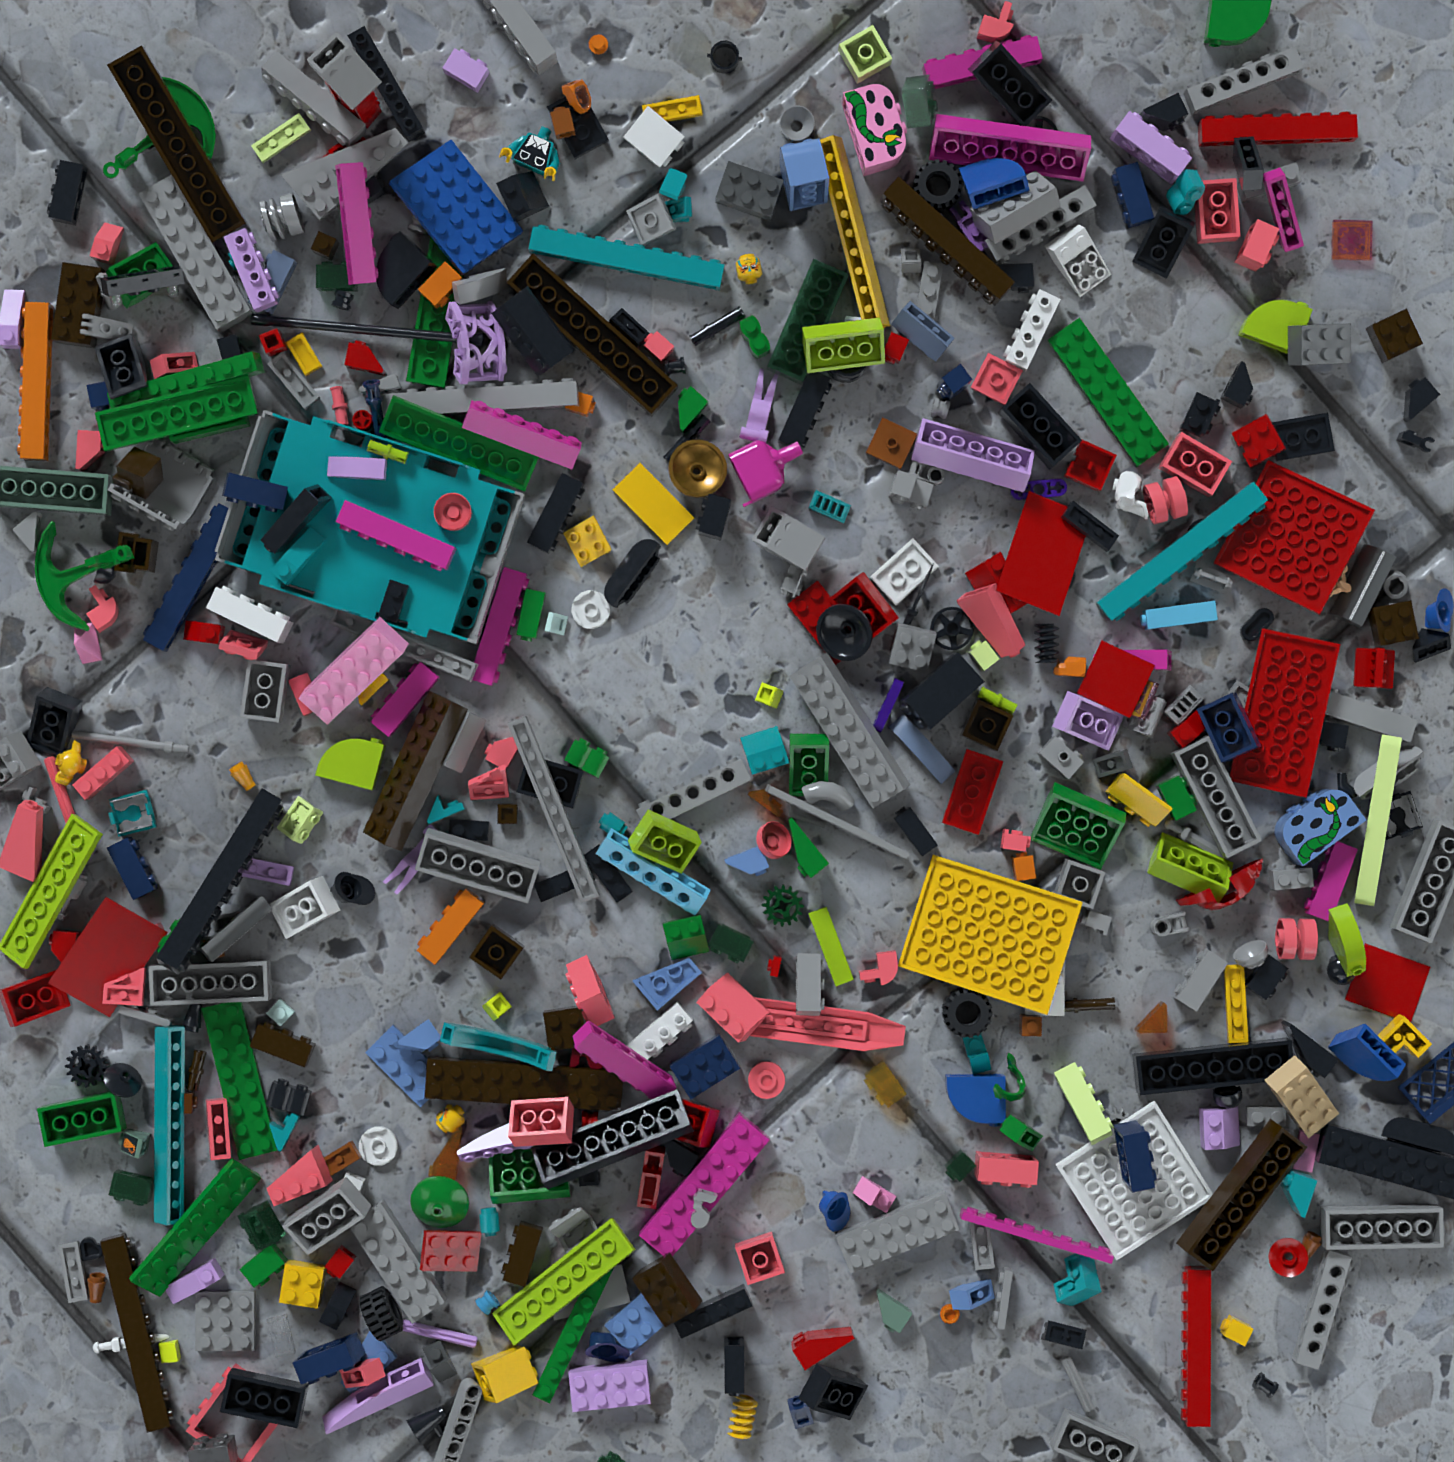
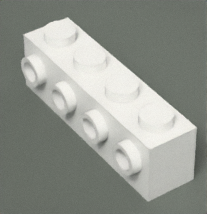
[1003,289,1061,372]
[626,1001,693,1060]

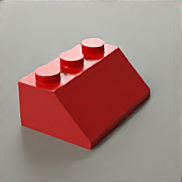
[965,552,1027,613]
[828,572,899,638]

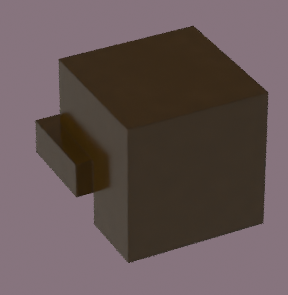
[112,446,164,499]
[114,532,159,573]

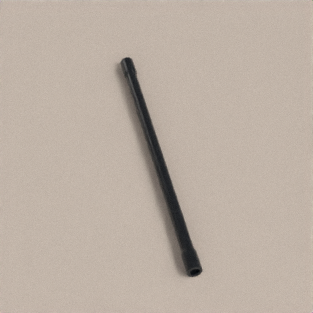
[251,313,484,346]

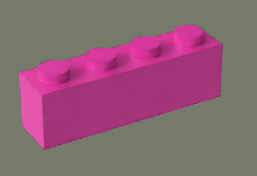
[1263,168,1304,252]
[371,662,440,737]
[1304,841,1358,922]

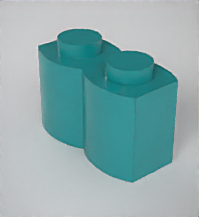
[1166,169,1205,215]

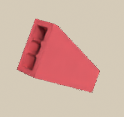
[956,583,1025,658]
[0,799,43,882]

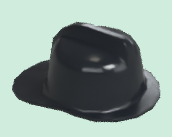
[330,872,375,905]

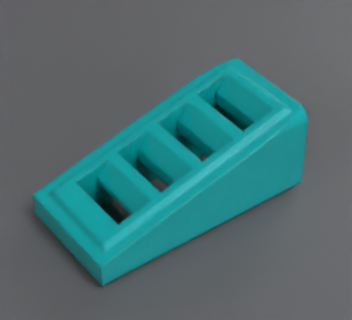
[808,490,851,523]

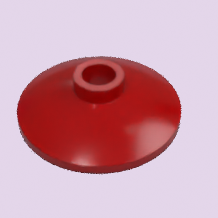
[1268,1238,1308,1277]

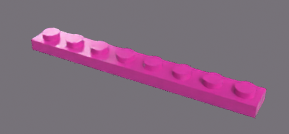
[960,1207,1114,1264]

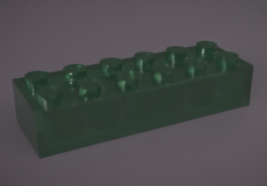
[766,259,849,385]

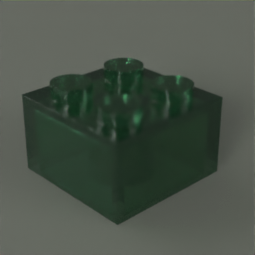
[902,74,938,129]
[708,922,754,964]

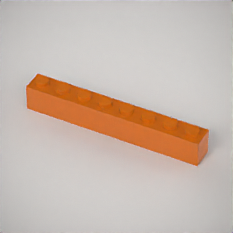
[17,302,54,461]

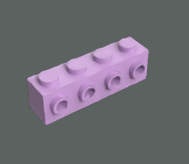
[224,228,279,313]

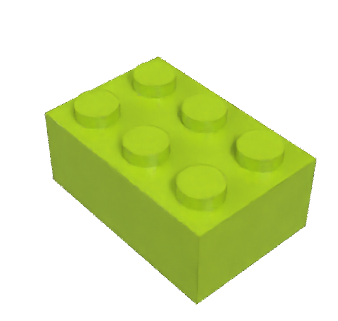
[628,809,702,874]

